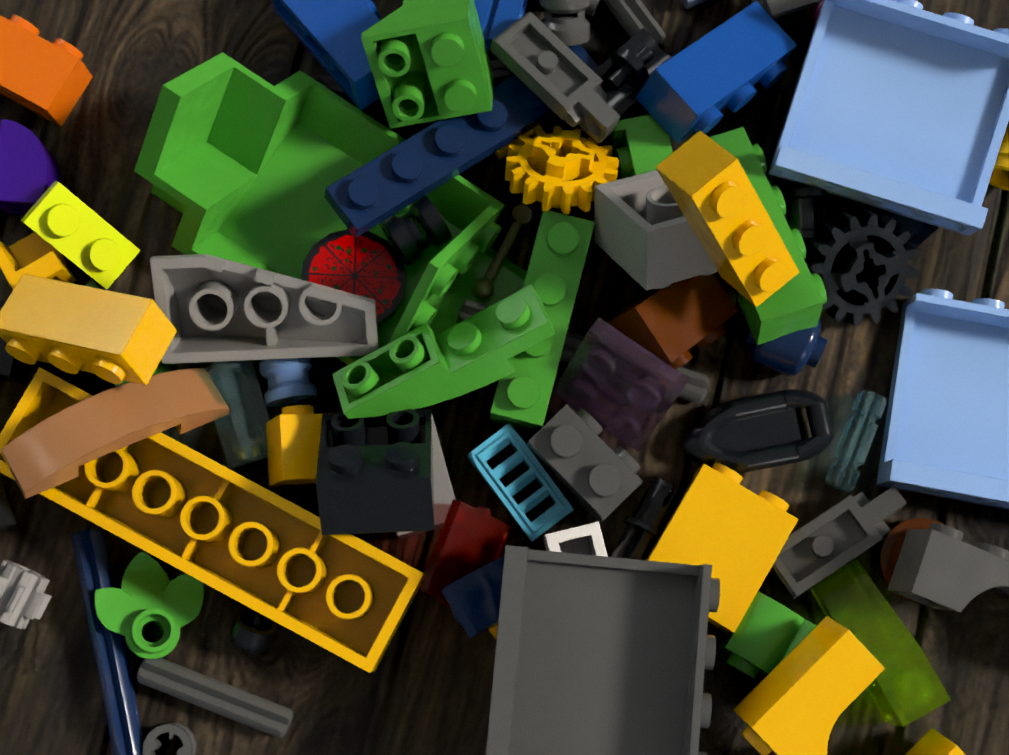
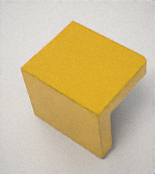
[0,232,77,290]

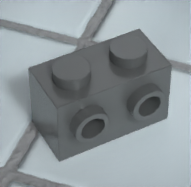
[527,404,643,524]

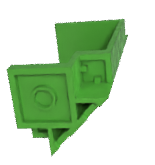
[134,52,527,365]

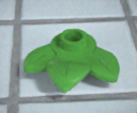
[94,552,204,660]

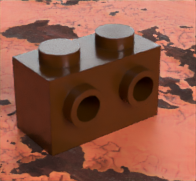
[606,274,738,377]

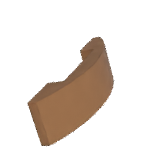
[1,368,230,499]

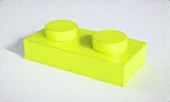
[20,180,141,290]

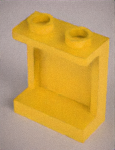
[645,462,798,633]

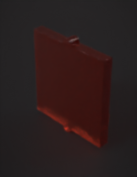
[418,499,511,609]

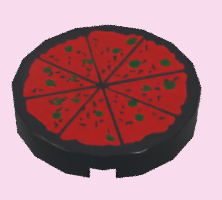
[301,229,406,328]

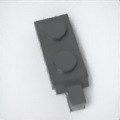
[490,12,620,144]
[771,486,907,601]

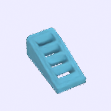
[467,423,574,542]

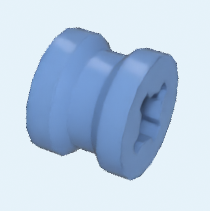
[259,358,318,407]

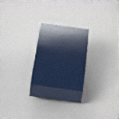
[441,546,530,638]

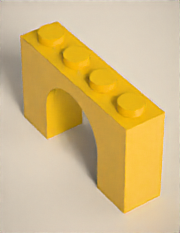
[733,616,966,755]

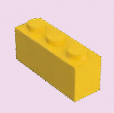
[655,131,800,308]
[0,274,177,385]

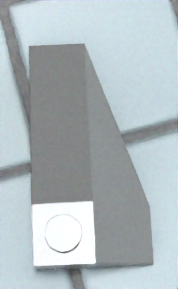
[150,254,379,364]

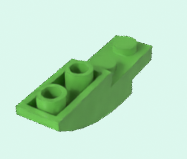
[332,284,556,419]

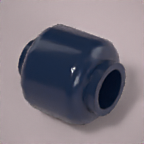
[744,318,827,377]

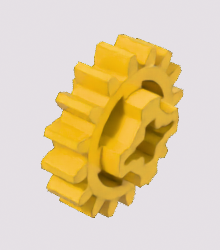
[505,126,619,214]

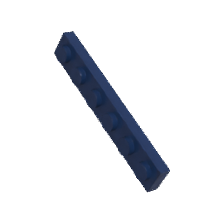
[324,45,598,238]

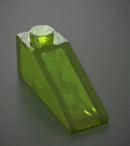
[811,559,951,727]

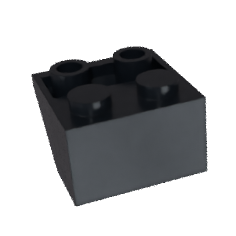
[316,409,434,535]

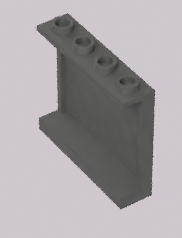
[486,545,720,755]

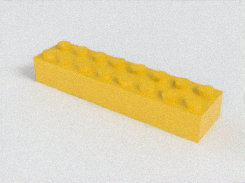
[0,367,427,673]

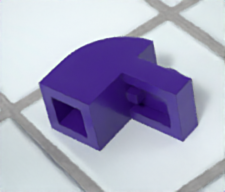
[0,119,62,215]

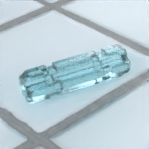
[825,390,887,492]

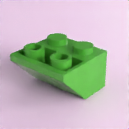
[361,0,494,129]

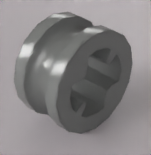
[142,722,197,755]

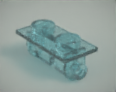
[205,360,270,469]

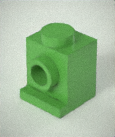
[609,114,673,179]

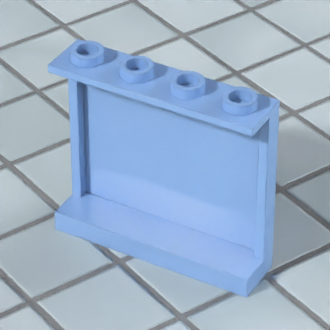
[768,0,1009,236]
[876,289,1009,510]

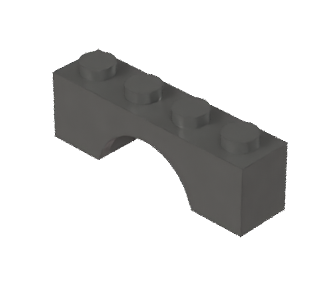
[888,523,1009,612]

